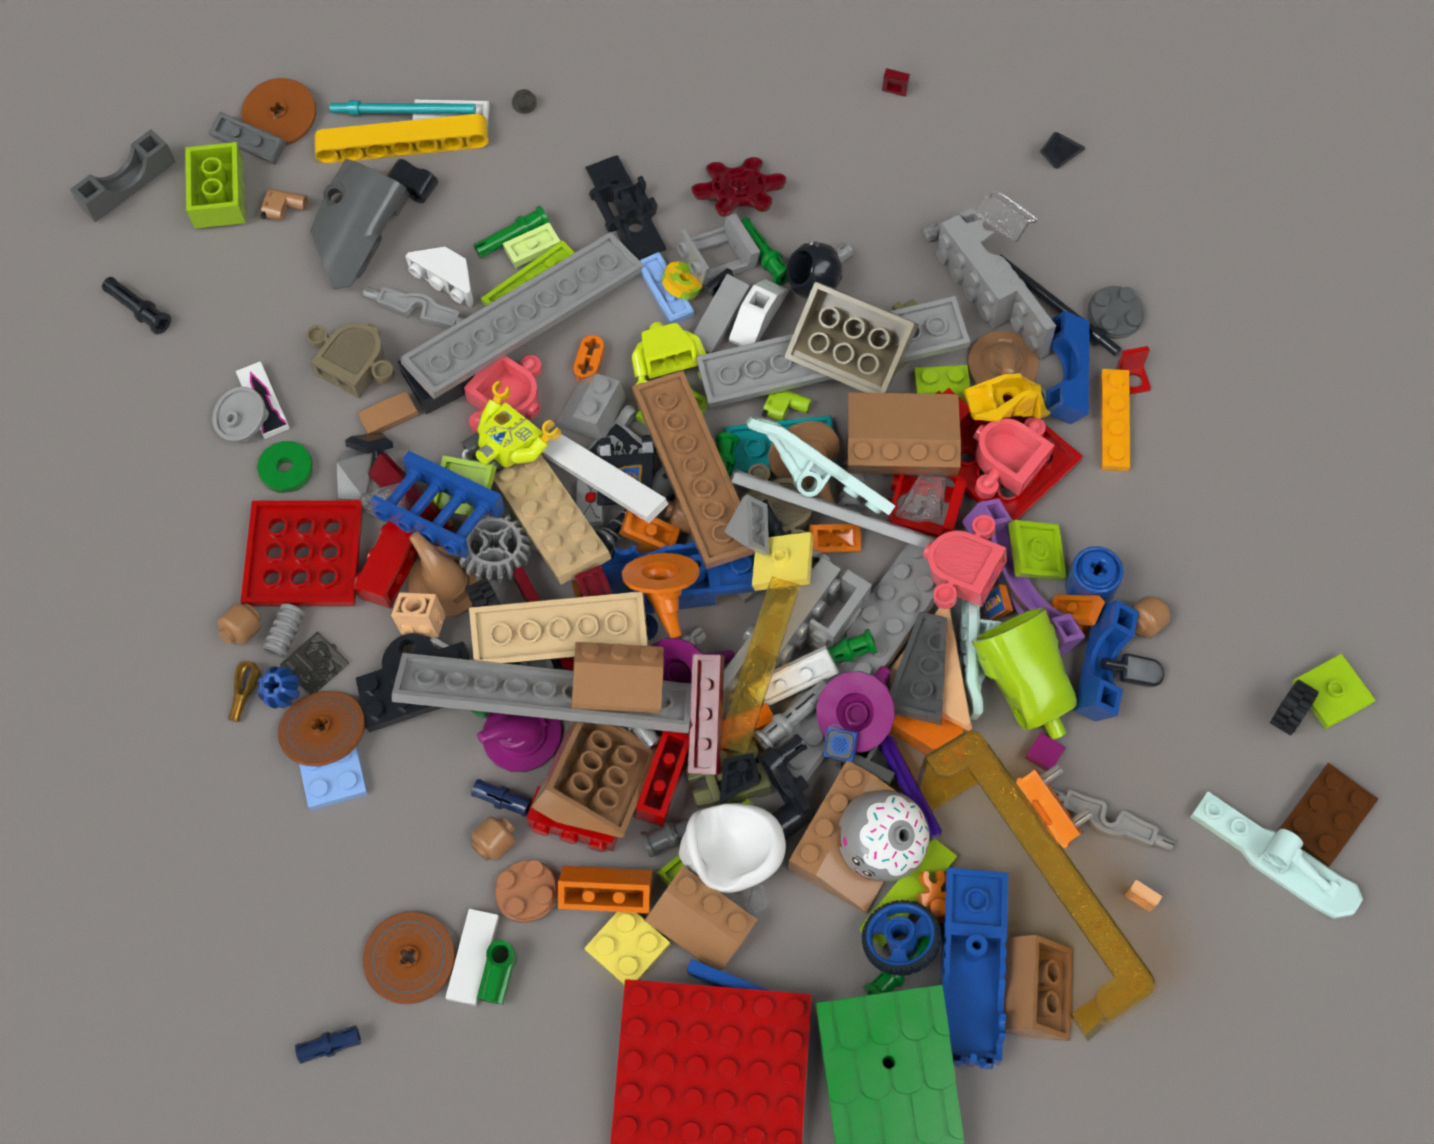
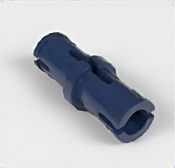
[471,779,532,817]
[295,1025,362,1064]

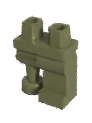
[684,740,771,808]

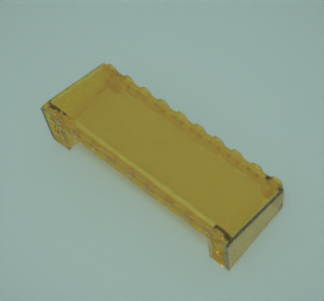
[917,731,1159,1041]

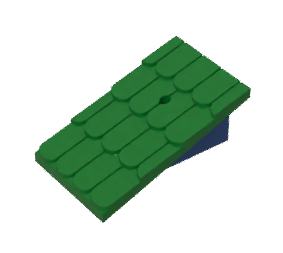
[816,984,964,1144]

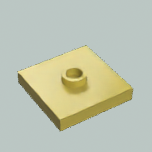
[752,532,814,591]

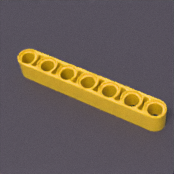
[314,114,488,163]

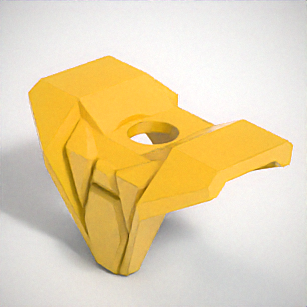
[964,373,1050,422]

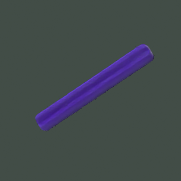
[879,735,942,840]

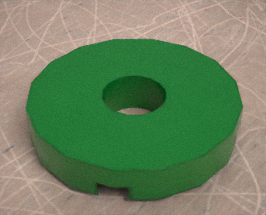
[257,441,313,493]

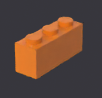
[558,866,653,913]

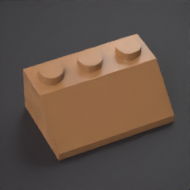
[571,642,663,713]
[645,866,758,971]
[1003,935,1072,1041]

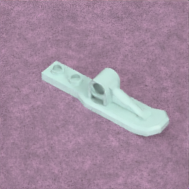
[746,416,895,515]
[959,599,1002,720]
[1190,792,1363,919]

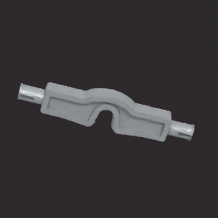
[363,286,465,329]
[1052,788,1175,852]

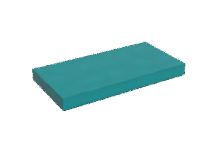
[724,415,839,476]

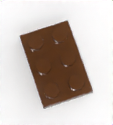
[1277,763,1378,867]

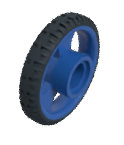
[862,900,942,976]

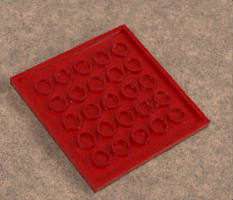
[610,979,812,1144]

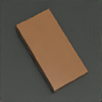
[357,390,418,434]

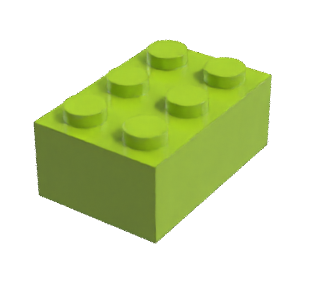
[185,142,246,229]

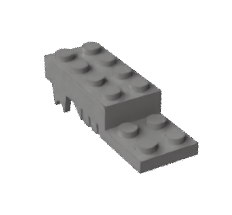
[936,207,1056,359]
[723,549,841,709]

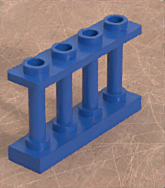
[370,451,504,559]

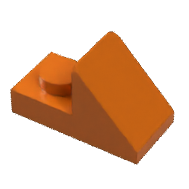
[619,510,680,552]
[1051,595,1105,636]

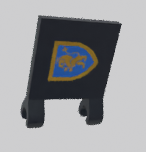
[597,434,656,506]

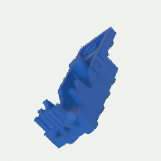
[601,542,772,613]
[939,868,1008,1069]

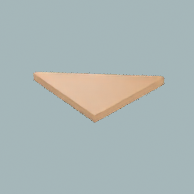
[889,608,972,731]

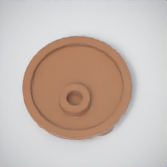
[495,860,558,923]

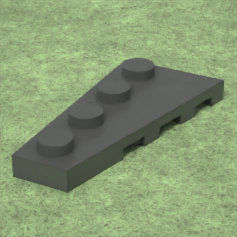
[890,611,947,726]

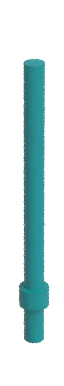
[330,100,476,116]

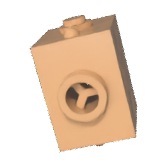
[391,593,446,637]

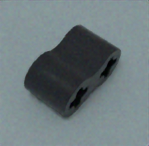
[386,159,438,203]

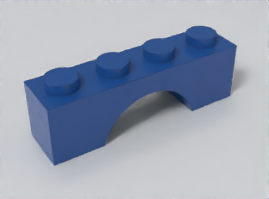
[1046,311,1090,424]
[1073,600,1139,722]

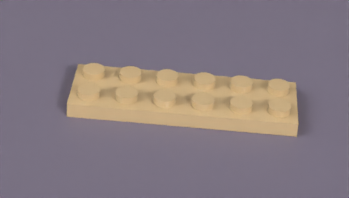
[493,454,611,585]
[469,592,648,663]

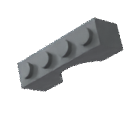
[70,129,175,222]

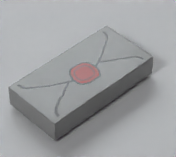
[576,478,605,526]

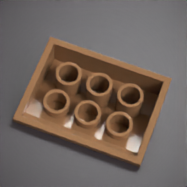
[847,392,961,476]
[531,721,657,838]
[788,761,895,914]

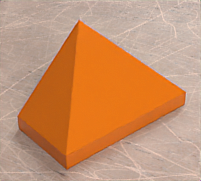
[810,524,861,553]

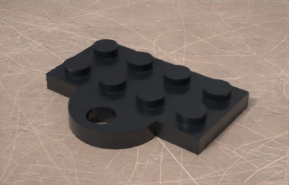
[356,633,470,732]

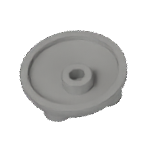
[212,386,269,443]

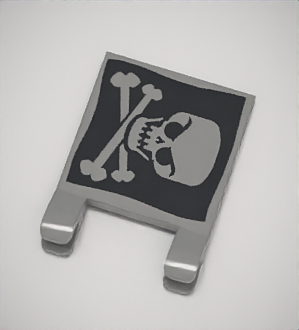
[587,405,657,457]

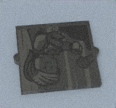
[280,631,349,695]

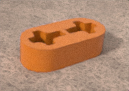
[573,335,605,382]

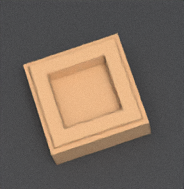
[1125,880,1163,912]

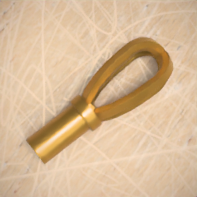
[228,661,260,722]

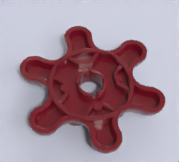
[691,157,786,217]

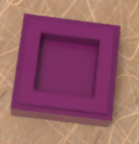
[1025,732,1066,771]

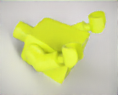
[632,322,706,385]

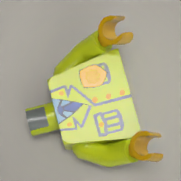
[476,381,561,467]

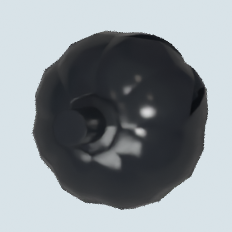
[786,241,842,299]

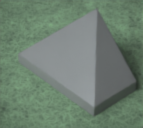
[337,450,373,502]
[724,495,769,556]

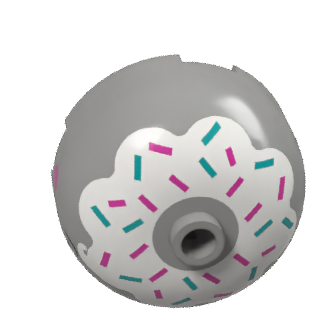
[839,790,930,881]

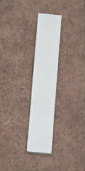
[541,430,668,523]

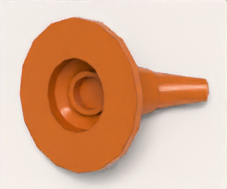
[622,553,700,638]

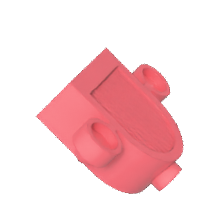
[464,355,542,434]
[973,417,1054,499]
[923,515,1007,609]

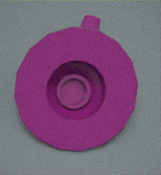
[651,638,735,684]
[816,666,895,752]
[477,712,562,772]

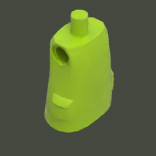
[971,607,1077,739]

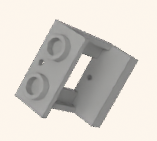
[677,213,760,285]
[807,570,872,651]

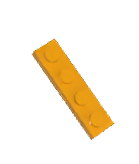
[1100,369,1130,472]

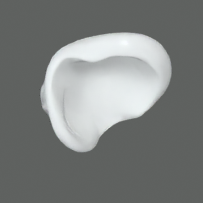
[679,803,786,893]

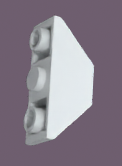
[405,247,474,307]
[729,279,789,346]

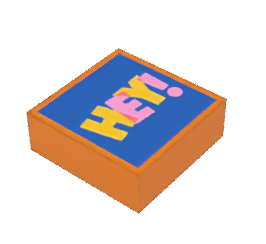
[983,584,1013,621]

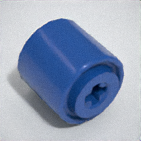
[1065,546,1124,604]

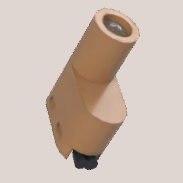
[261,188,308,221]

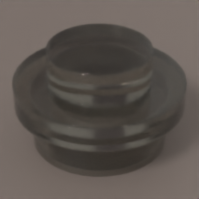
[512,89,537,114]

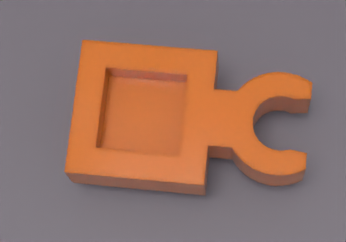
[917,870,945,923]

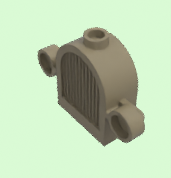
[306,323,395,399]
[739,463,813,535]

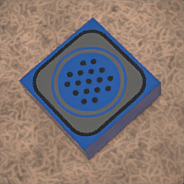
[823,726,859,762]

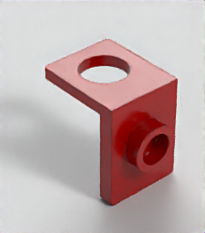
[1116,346,1151,395]

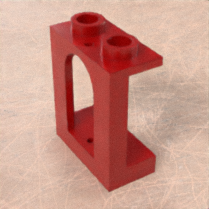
[884,474,967,538]

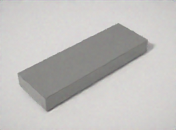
[693,274,751,354]

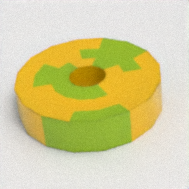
[661,261,703,300]

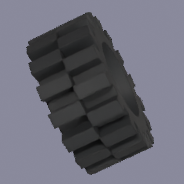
[465,578,501,607]
[1270,679,1319,736]

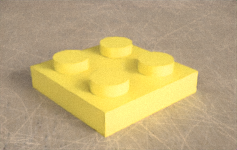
[584,912,670,985]

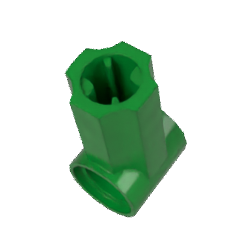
[477,940,517,1005]

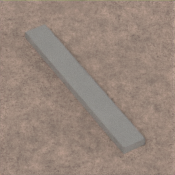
[731,469,937,548]

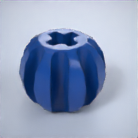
[257,666,301,709]

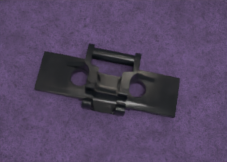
[585,155,666,260]

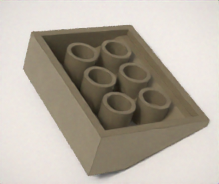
[784,282,919,393]

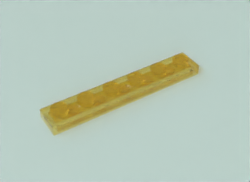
[721,576,801,754]

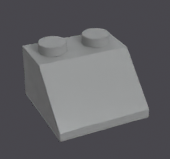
[555,373,627,440]

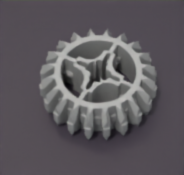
[456,514,531,584]

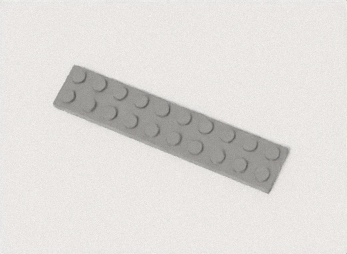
[401,232,644,399]
[696,296,970,408]
[758,543,937,782]
[392,653,692,733]

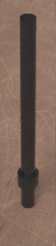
[999,254,1121,356]

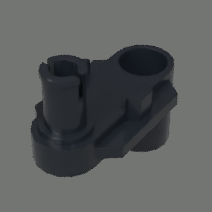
[757,733,815,841]

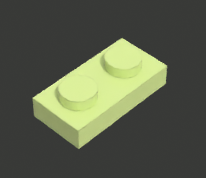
[503,223,560,268]

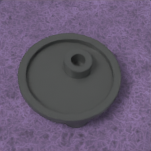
[1088,286,1143,339]

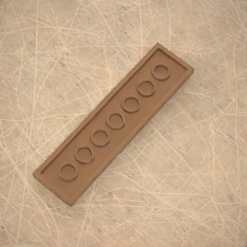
[632,371,755,570]

